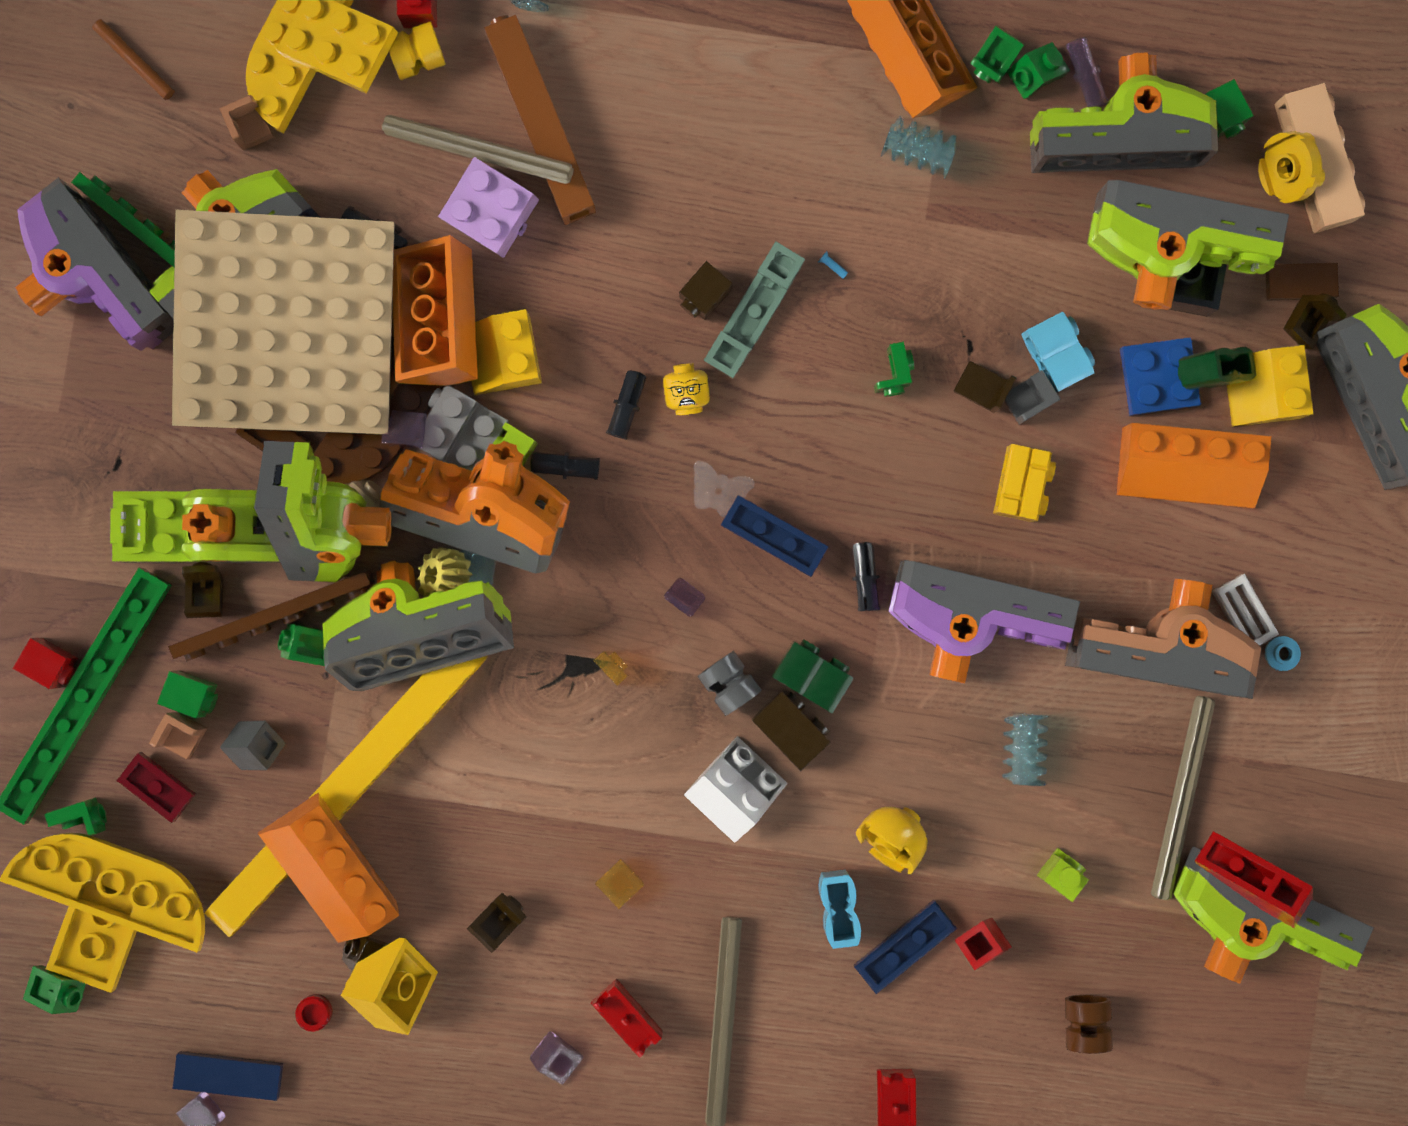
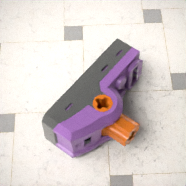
[15,177,174,351]
[888,560,1080,684]

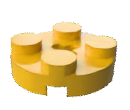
[1258,131,1325,203]

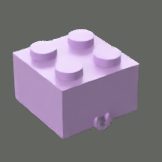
[438,157,539,258]

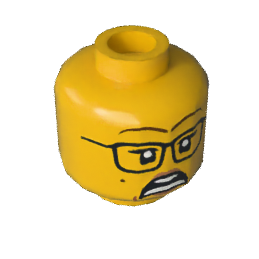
[663,363,710,415]

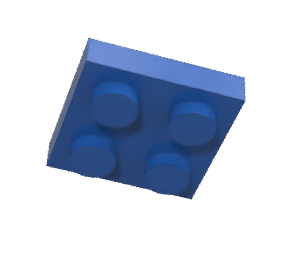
[1120,337,1201,416]

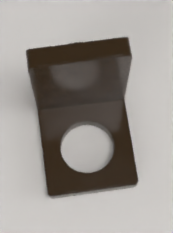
[953,361,1016,413]

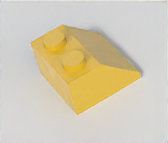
[472,309,542,395]
[1227,345,1313,427]
[341,937,438,1035]

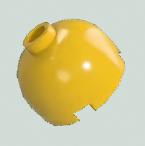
[856,807,928,874]

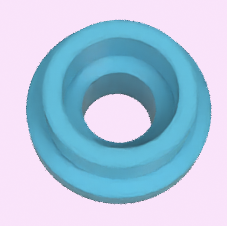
[1265,636,1301,671]

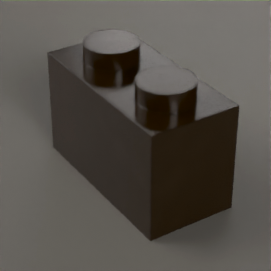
[751,691,831,771]

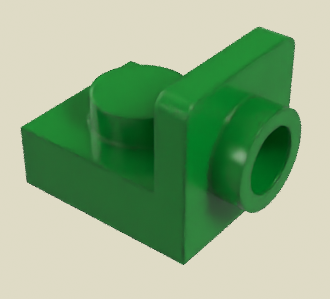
[278,623,325,666]
[44,797,107,836]
[23,965,86,1014]

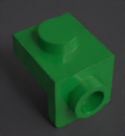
[970,25,1025,83]
[1007,42,1070,99]
[874,341,914,397]

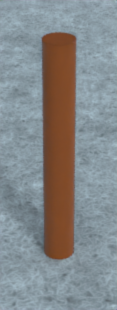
[92,19,175,100]

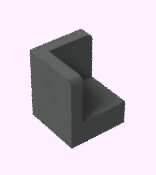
[1005,370,1060,425]
[220,721,286,770]

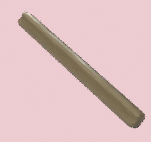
[382,115,574,184]
[1151,696,1215,900]
[705,916,742,1126]

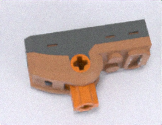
[1065,579,1261,699]

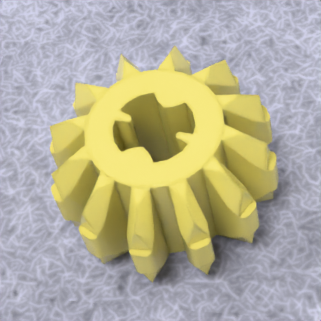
[416,548,473,598]

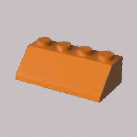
[847,0,978,119]
[393,235,478,386]
[1116,423,1271,509]
[258,792,399,943]

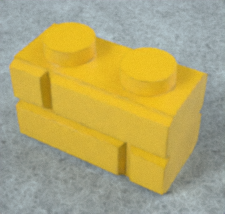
[993,444,1056,522]

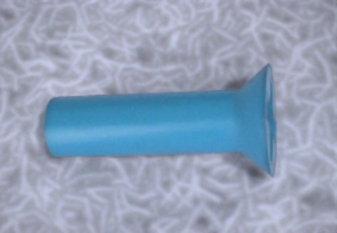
[818,251,848,279]

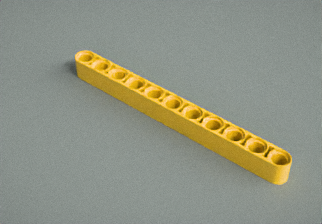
[204,656,488,938]

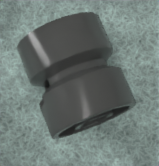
[697,651,762,716]

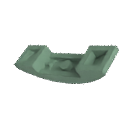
[704,241,805,378]

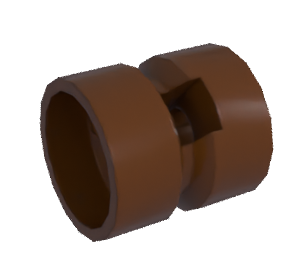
[1065,995,1113,1054]

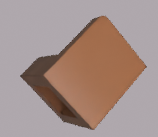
[219,95,274,151]
[149,712,208,759]

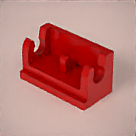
[591,979,663,1058]
[877,1069,916,1126]

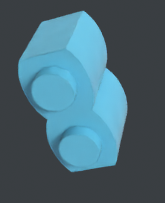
[1021,312,1095,393]
[818,869,861,949]

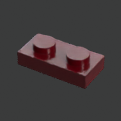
[116,752,196,823]

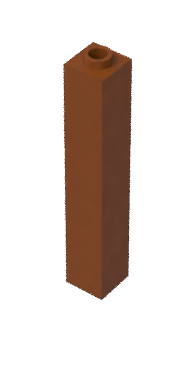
[484,15,596,225]

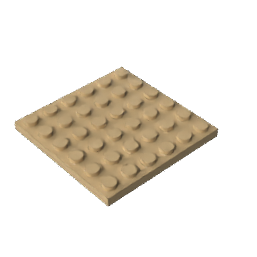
[172,210,395,434]

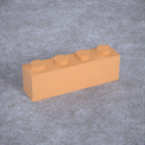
[1274,83,1365,234]

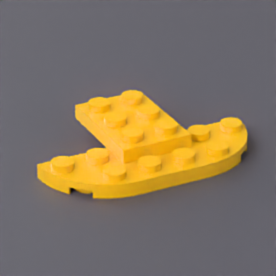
[246,0,399,134]
[0,833,205,993]

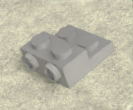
[410,386,509,471]

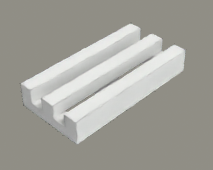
[1212,574,1279,645]

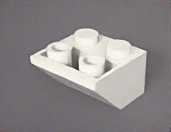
[684,736,788,843]

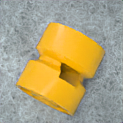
[389,21,446,80]

